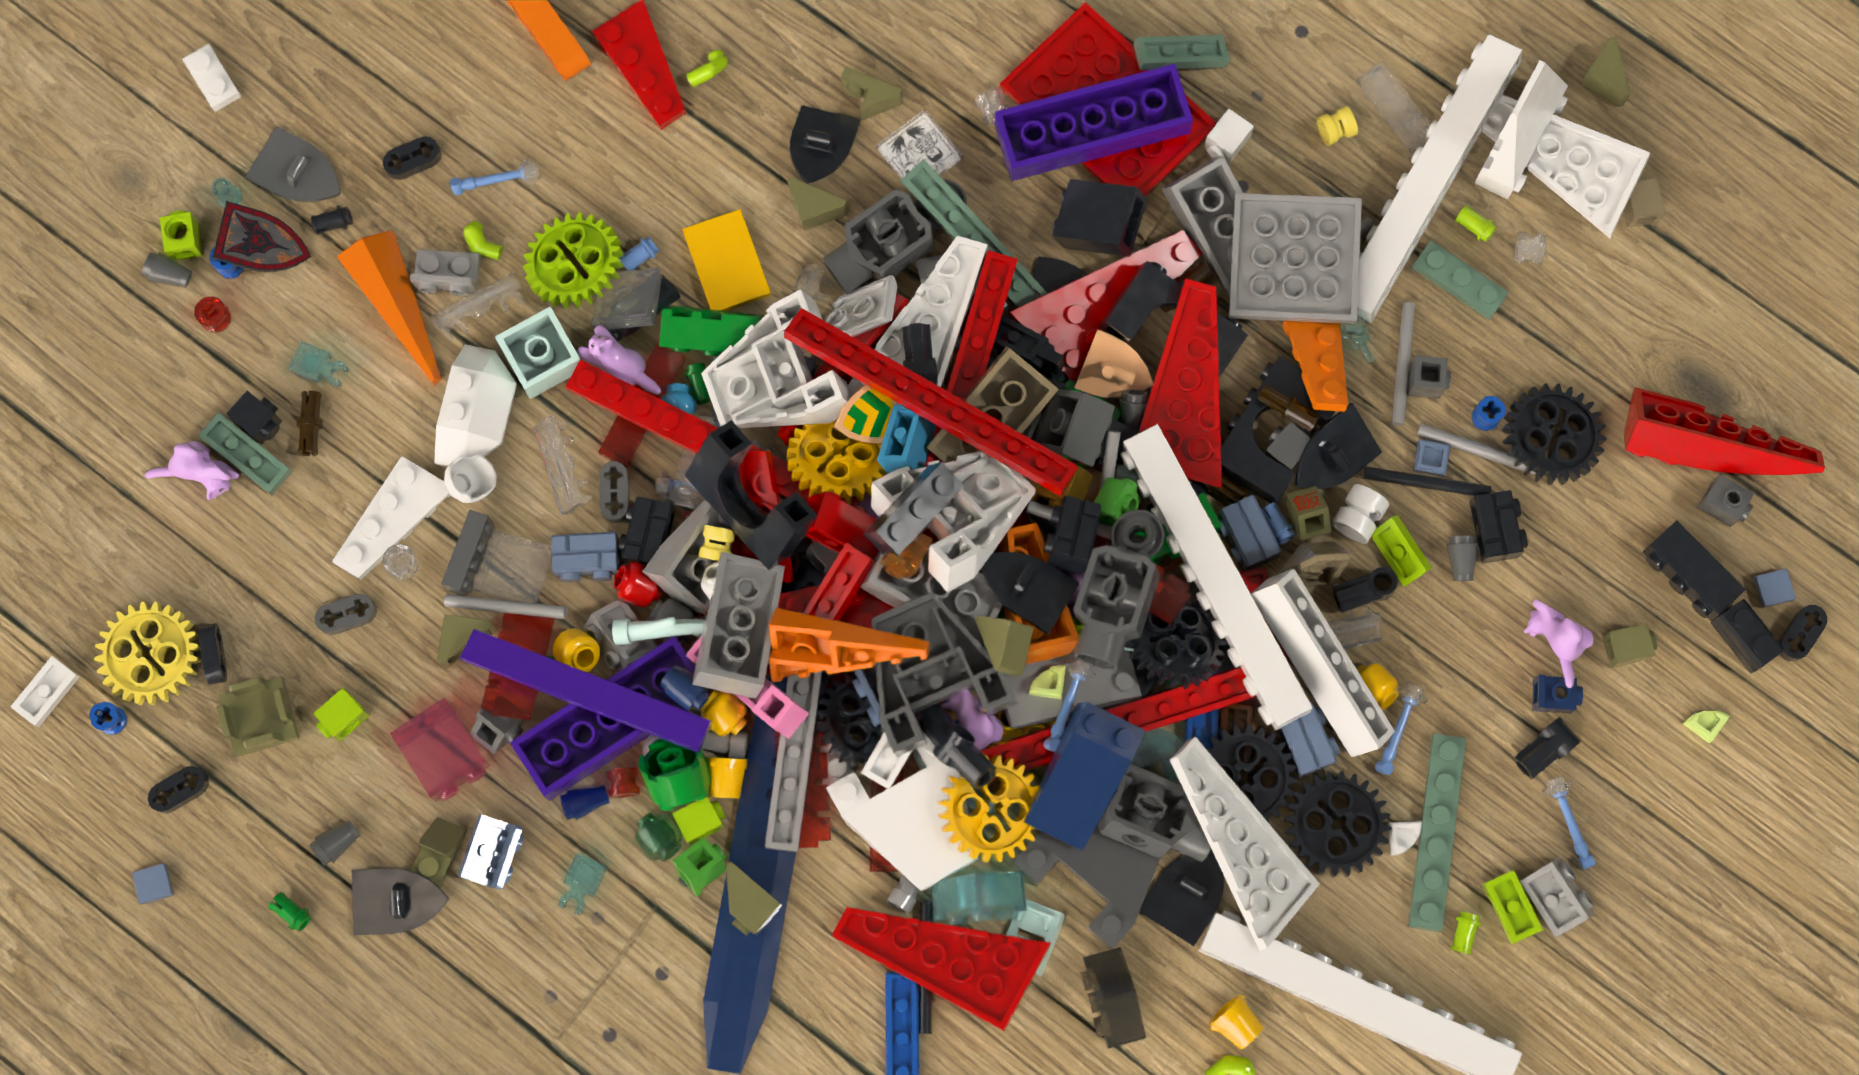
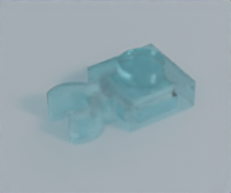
[288,341,349,387]
[559,853,607,916]

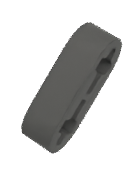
[599,461,630,523]
[315,594,377,635]

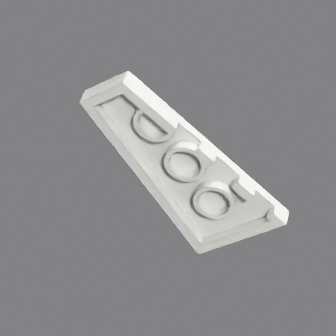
[332,456,451,580]

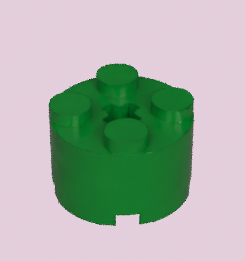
[638,738,711,811]

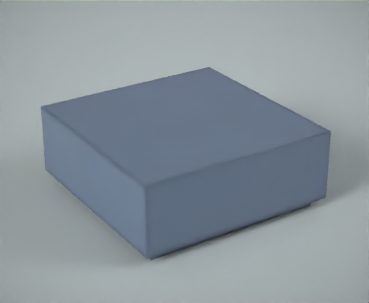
[1413,439,1451,477]
[1753,568,1796,608]
[132,863,174,905]

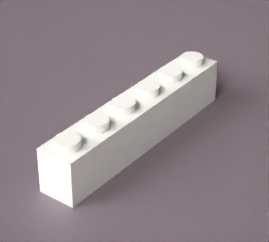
[1251,568,1395,757]

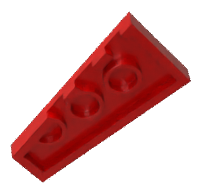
[592,0,686,130]
[731,449,794,582]

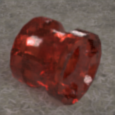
[194,296,231,333]
[606,767,641,799]

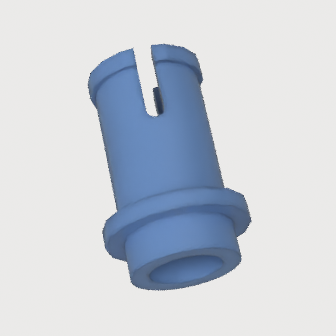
[619,236,660,273]
[1261,502,1296,545]

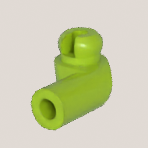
[687,49,728,87]
[463,221,503,260]
[1204,1055,1256,1075]

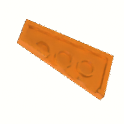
[1282,321,1348,412]

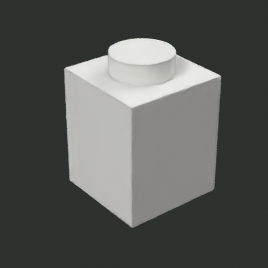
[1204,109,1254,164]

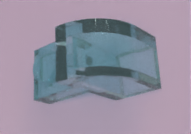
[1133,729,1184,786]

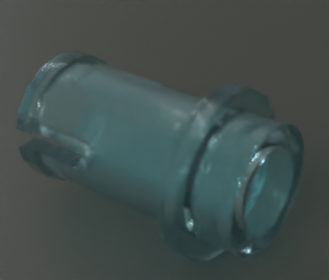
[212,178,242,208]

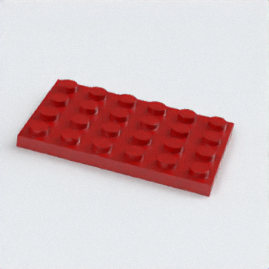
[999,2,1217,197]

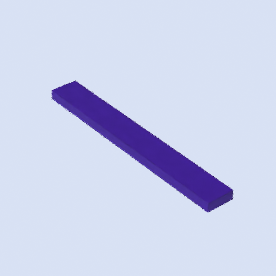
[460,629,712,753]

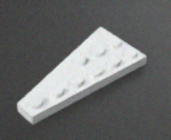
[1482,95,1650,238]
[848,236,988,405]
[1170,737,1320,950]

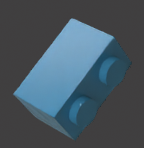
[877,405,937,474]

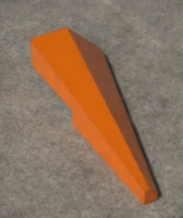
[336,230,443,385]
[769,608,930,682]

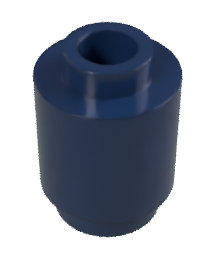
[660,665,710,712]

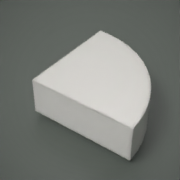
[1388,821,1422,856]

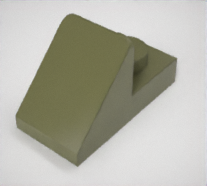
[841,66,903,120]
[411,817,467,888]

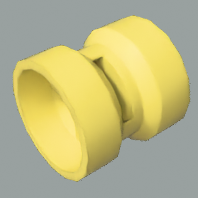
[1317,106,1358,146]
[698,525,736,561]

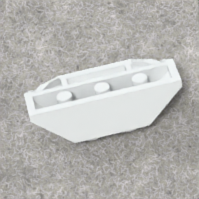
[435,344,517,467]

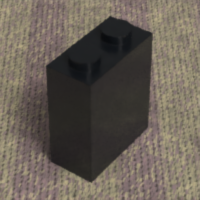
[1052,179,1148,257]

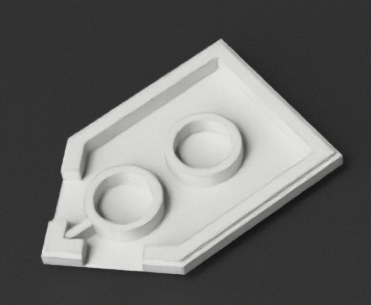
[824,275,897,337]

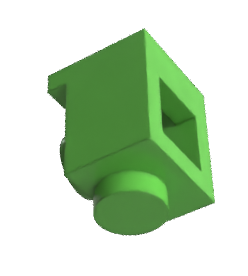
[1094,477,1142,526]
[672,837,727,896]

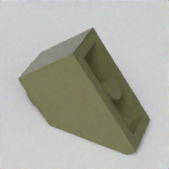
[726,861,783,936]

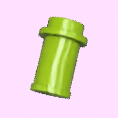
[1455,205,1497,242]
[1450,911,1482,955]

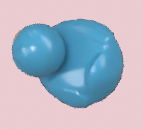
[660,383,697,415]

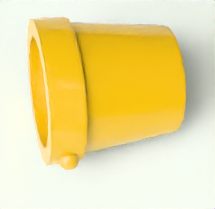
[705,757,747,798]
[1209,994,1264,1049]

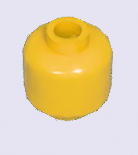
[553,628,600,672]
[1356,663,1399,711]
[700,690,747,737]

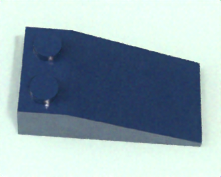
[1023,702,1145,851]

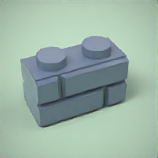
[1217,495,1282,571]
[551,532,620,583]
[1278,701,1339,778]

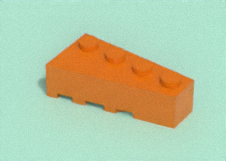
[998,523,1079,665]

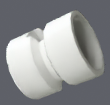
[1331,484,1390,544]

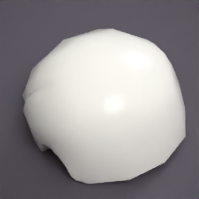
[445,454,497,503]

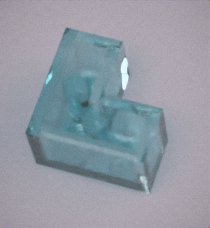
[931,872,1027,926]

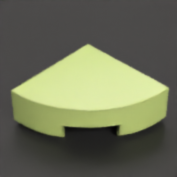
[1029,665,1066,699]
[1683,710,1730,743]

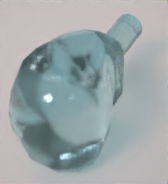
[1340,314,1375,364]

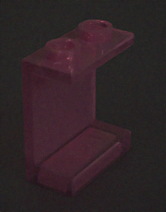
[390,698,491,801]

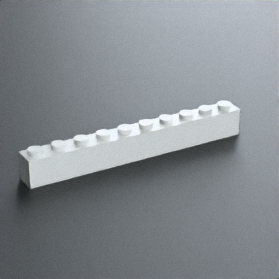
[1357,34,1522,323]
[1121,424,1312,730]
[1198,911,1522,1075]

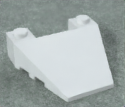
[1474,60,1568,200]
[701,289,852,428]
[871,451,1036,592]
[826,733,979,892]

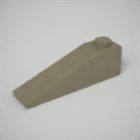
[1274,537,1351,587]

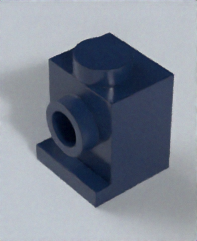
[1532,674,1583,714]

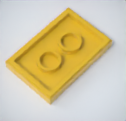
[682,209,771,311]

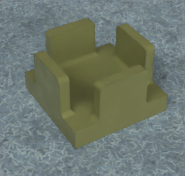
[217,676,300,757]

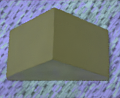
[1580,37,1631,107]
[788,176,848,231]
[437,614,498,669]
[975,615,1034,677]

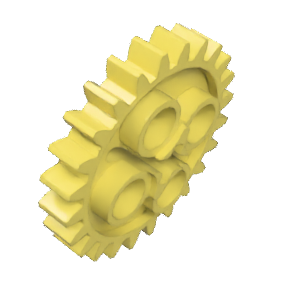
[94,601,201,706]

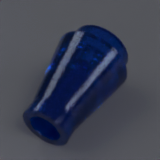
[559,785,610,821]

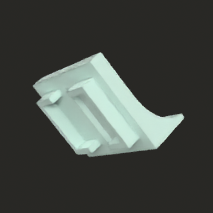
[1006,897,1066,977]

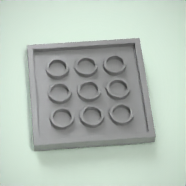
[1229,193,1362,324]

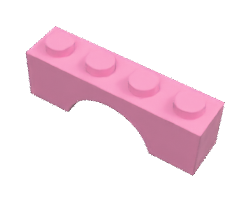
[685,634,809,739]

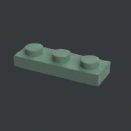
[1133,35,1230,70]
[1412,241,1509,320]
[198,412,292,496]

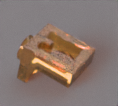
[880,533,933,579]

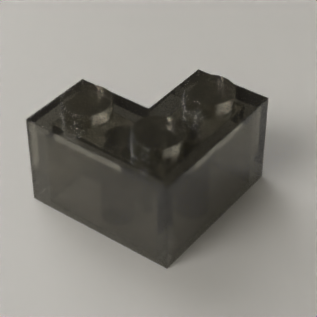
[1080,947,1146,1049]

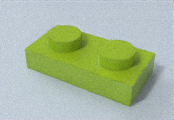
[1371,515,1433,587]
[1482,870,1543,944]

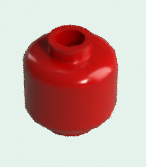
[613,561,663,608]

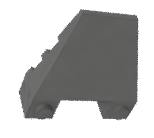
[872,592,1018,757]
[1012,824,1160,951]

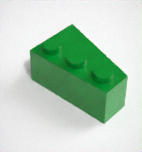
[659,305,764,356]

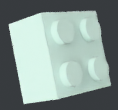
[495,307,581,399]

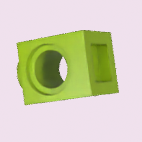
[159,210,203,261]
[313,688,370,741]
[672,796,726,845]

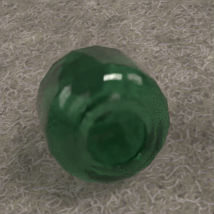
[634,813,683,862]

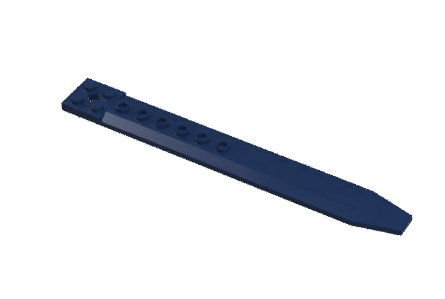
[703,558,828,1074]

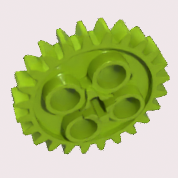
[523,212,624,309]

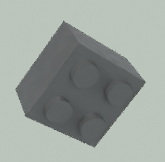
[1033,389,1115,467]

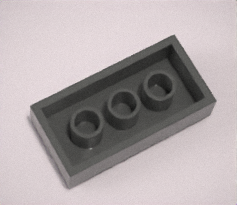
[441,509,496,596]

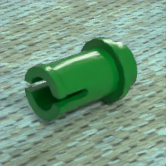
[685,363,711,405]
[268,892,312,932]

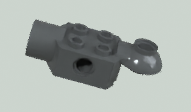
[822,179,967,295]
[1073,510,1165,670]
[1098,764,1211,862]

